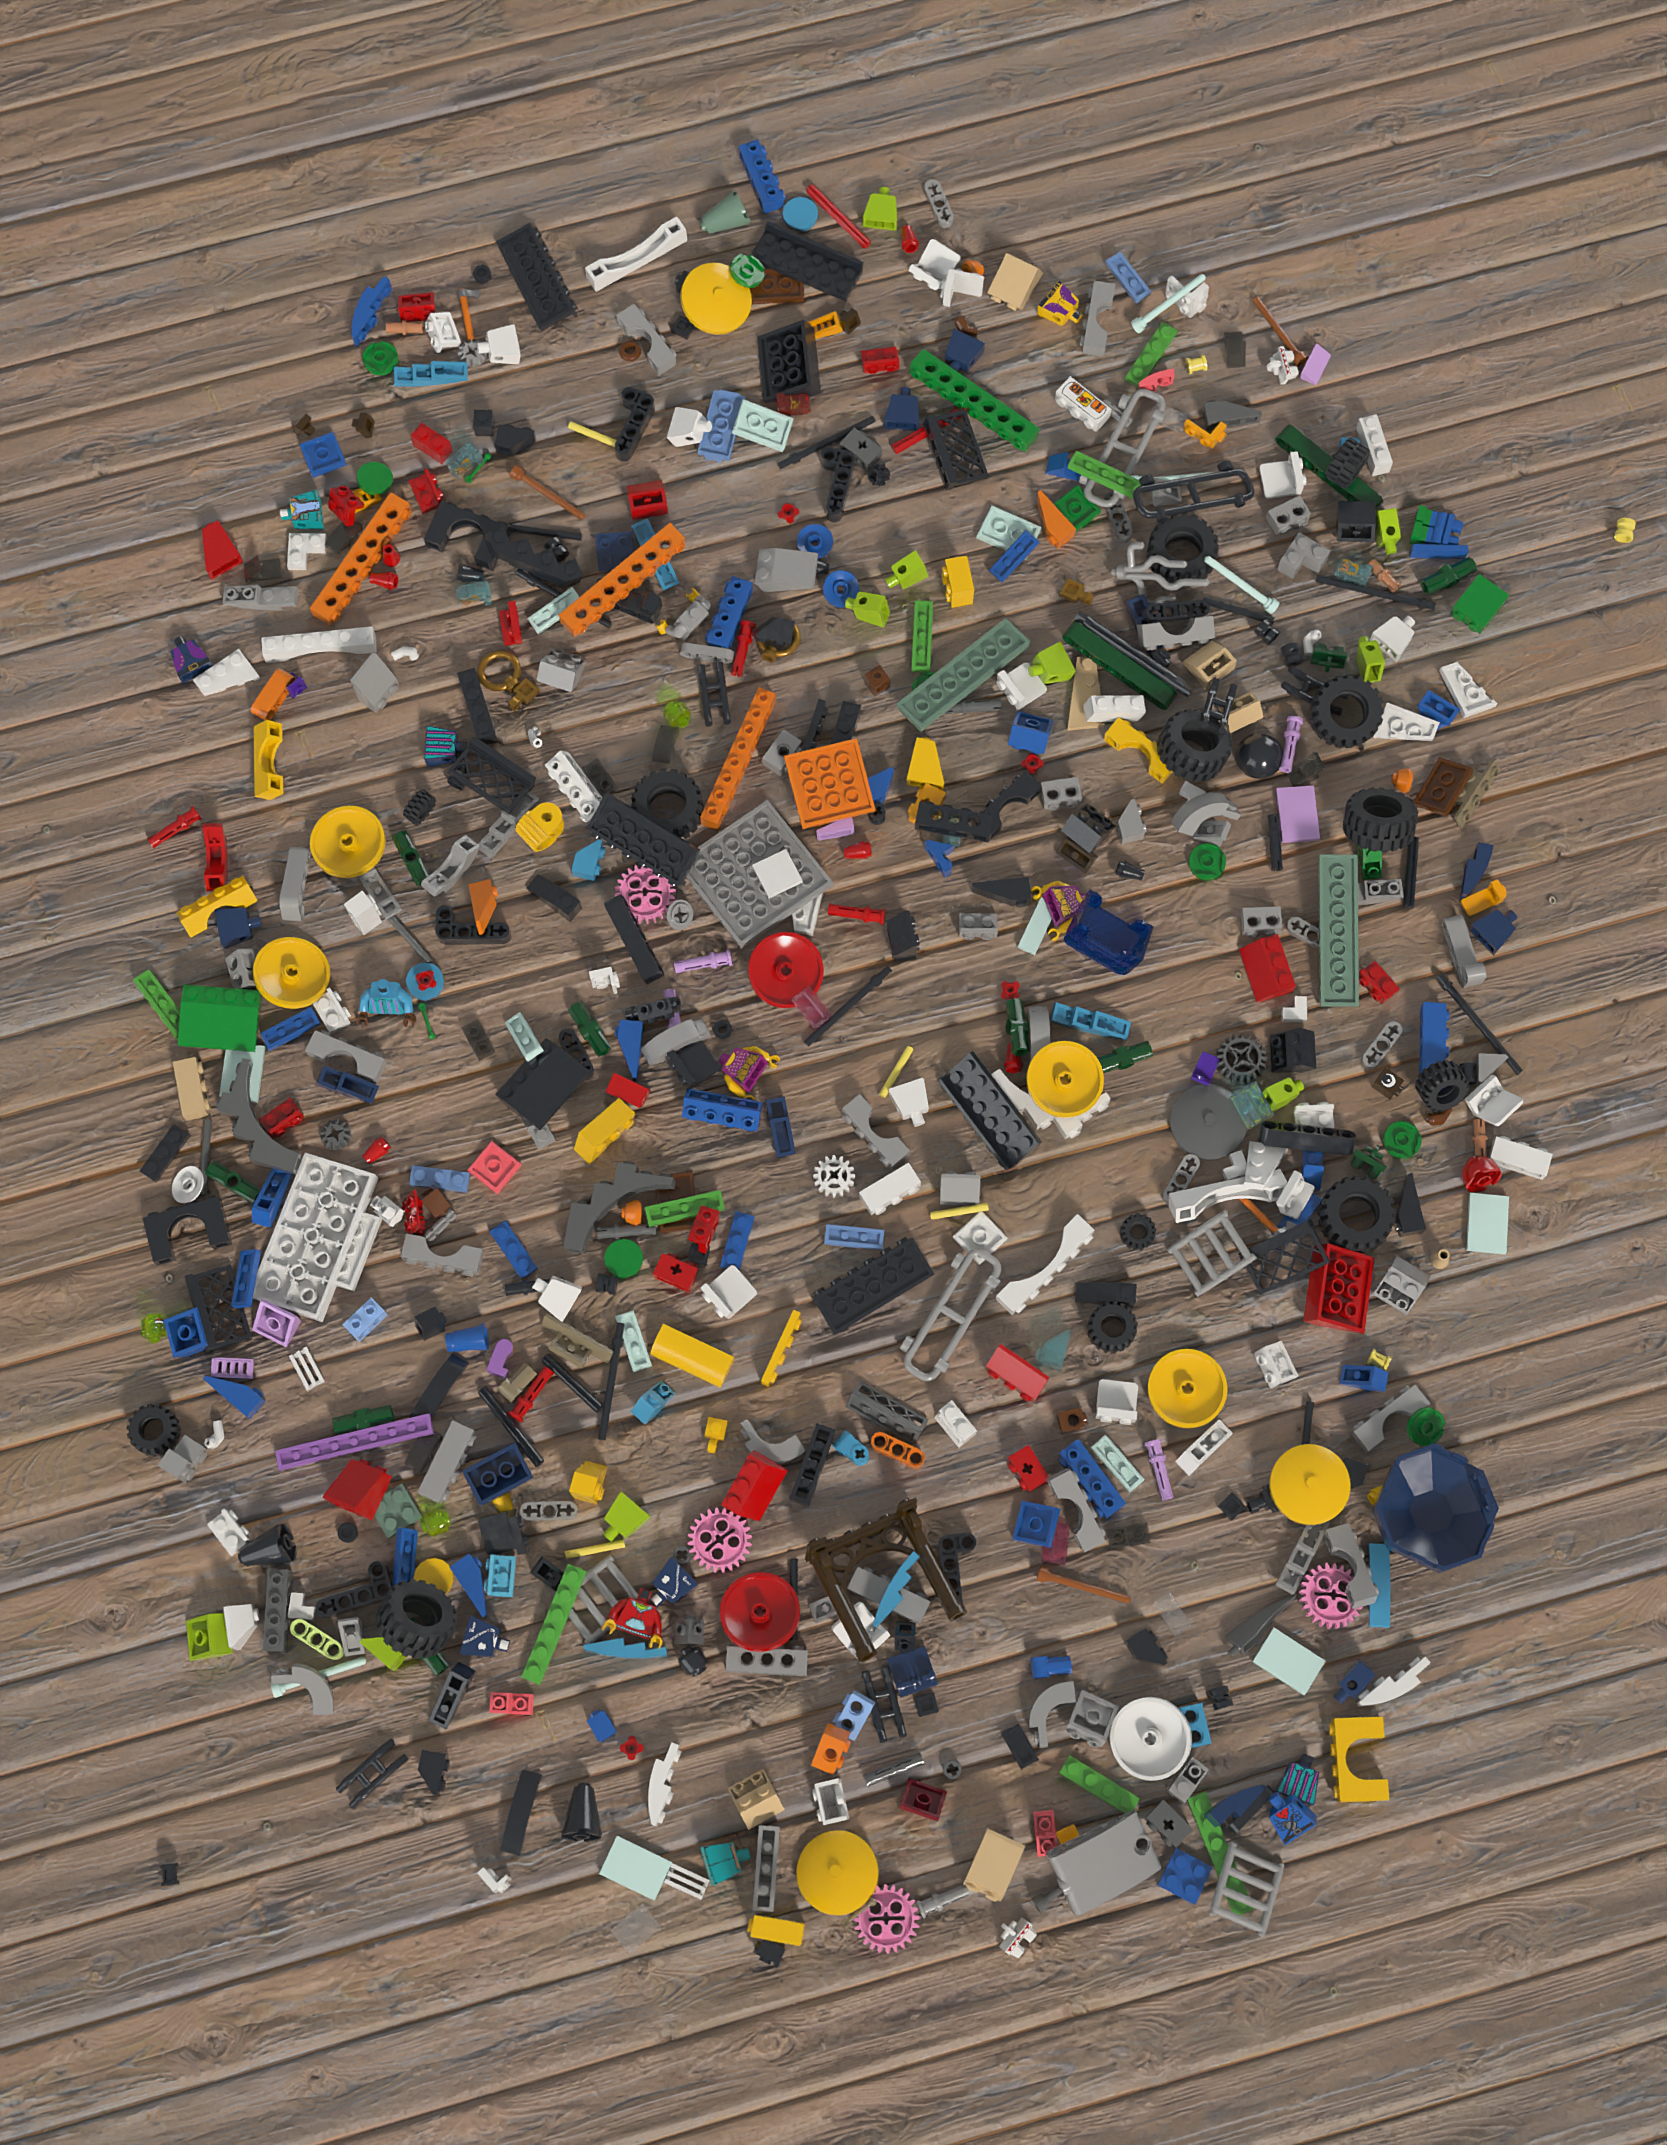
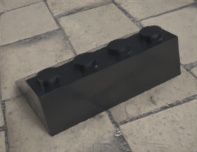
[757,320,821,403]
[495,1038,591,1130]

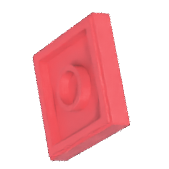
[467,1141,522,1195]

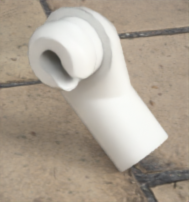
[1303,630,1322,656]
[205,1420,224,1449]

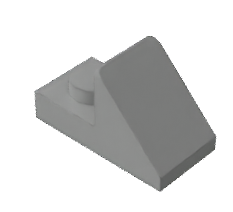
[1151,478,1182,507]
[1193,821,1231,847]
[521,1118,556,1150]
[809,1596,838,1624]
[338,1617,365,1656]

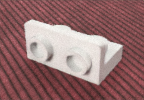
[425,312,461,353]
[589,967,620,994]
[313,987,351,1035]
[1293,1102,1334,1128]
[1276,1170,1315,1219]
[1254,1341,1298,1389]
[207,1508,251,1556]
[477,1867,511,1893]

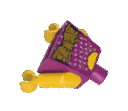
[1031,881,1091,941]
[719,1046,780,1101]

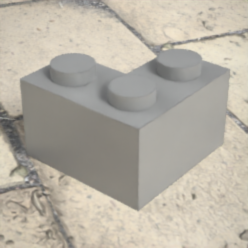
[1277,533,1331,579]
[157,1435,208,1483]

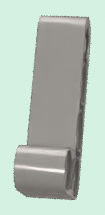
[279,847,311,921]
[1442,915,1486,988]

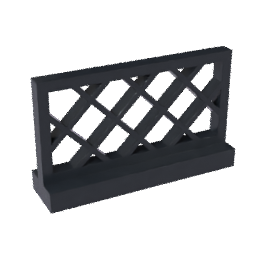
[923,409,989,490]
[448,736,536,814]
[1238,1219,1331,1295]
[185,1265,252,1353]

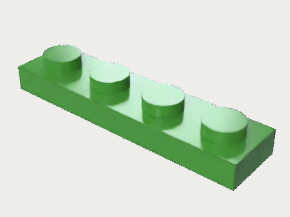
[1125,322,1178,387]
[1068,451,1140,499]
[911,600,933,673]
[133,969,180,1040]
[645,1190,725,1227]
[1059,1755,1140,1814]

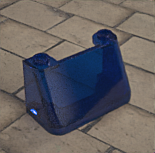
[1064,889,1154,975]

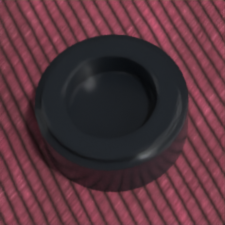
[473,265,491,284]
[337,1522,358,1543]

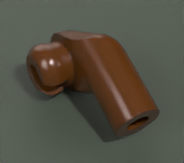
[955,315,978,337]
[1425,1109,1453,1126]

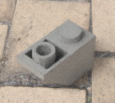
[1116,799,1147,844]
[1166,1757,1209,1804]

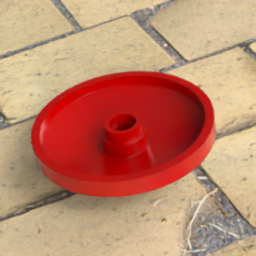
[747,932,824,1008]
[720,1572,800,1652]

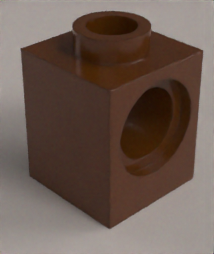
[864,665,890,697]
[418,1185,451,1218]
[1056,1407,1088,1434]

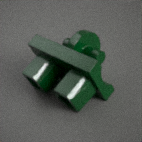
[1310,643,1347,673]
[1351,1145,1387,1179]

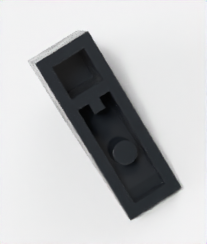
[526,874,582,922]
[971,877,1031,908]
[1394,1173,1426,1237]
[1075,1282,1137,1308]
[429,1661,476,1730]

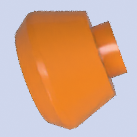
[961,259,984,276]
[1391,768,1413,793]
[622,1199,642,1225]

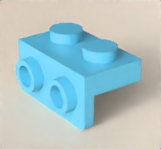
[484,1554,517,1597]

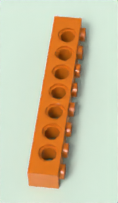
[310,492,411,626]
[558,523,686,637]
[700,687,776,831]

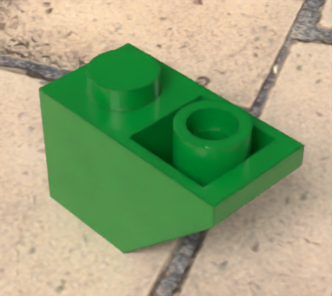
[1358,845,1382,880]

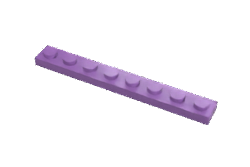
[275,1413,434,1471]

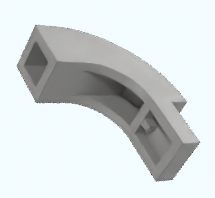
[1171,792,1241,836]
[421,835,480,897]
[1028,1006,1050,1062]
[641,1019,711,1066]
[740,1419,806,1464]
[271,1663,334,1715]
[1028,1681,1076,1748]

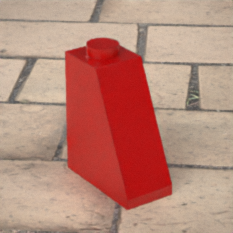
[202,520,243,580]

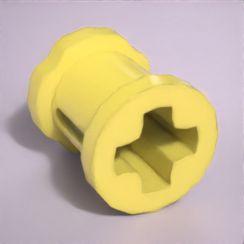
[1186,354,1207,374]
[1366,1348,1391,1371]

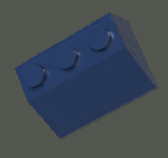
[462,1443,533,1506]

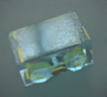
[1230,1081,1274,1130]

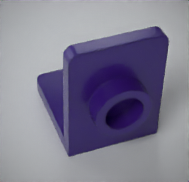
[287,672,307,699]
[1191,1051,1220,1086]

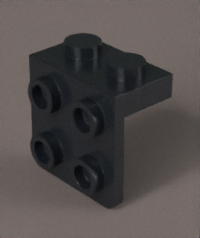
[667,1041,720,1089]
[478,1508,529,1555]

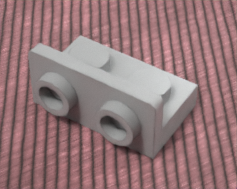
[959,913,998,940]

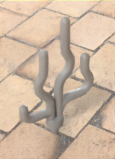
[1111,542,1210,605]

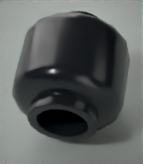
[678,1645,708,1677]

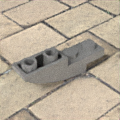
[222,585,299,610]
[1358,879,1403,905]

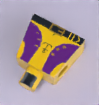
[1037,281,1083,326]

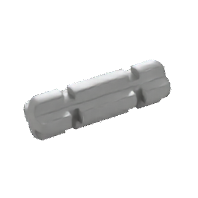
[1103,399,1133,427]
[424,1209,457,1242]

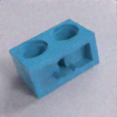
[1178,1703,1211,1748]

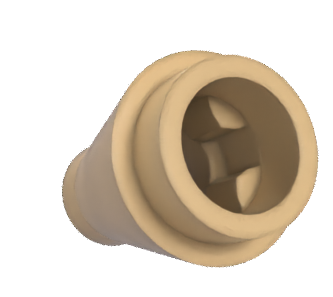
[1430,1249,1450,1269]

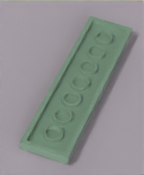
[896,618,1031,732]
[1318,854,1359,1007]

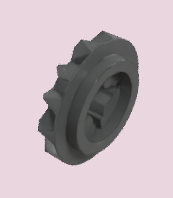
[320,1119,351,1150]

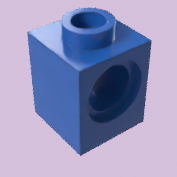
[587,1709,617,1743]

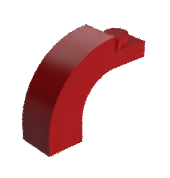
[202,823,228,892]

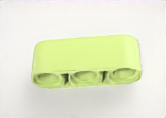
[290,1619,344,1660]

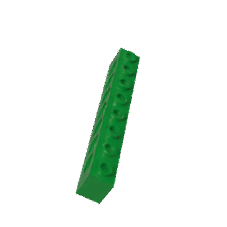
[909,349,1040,453]

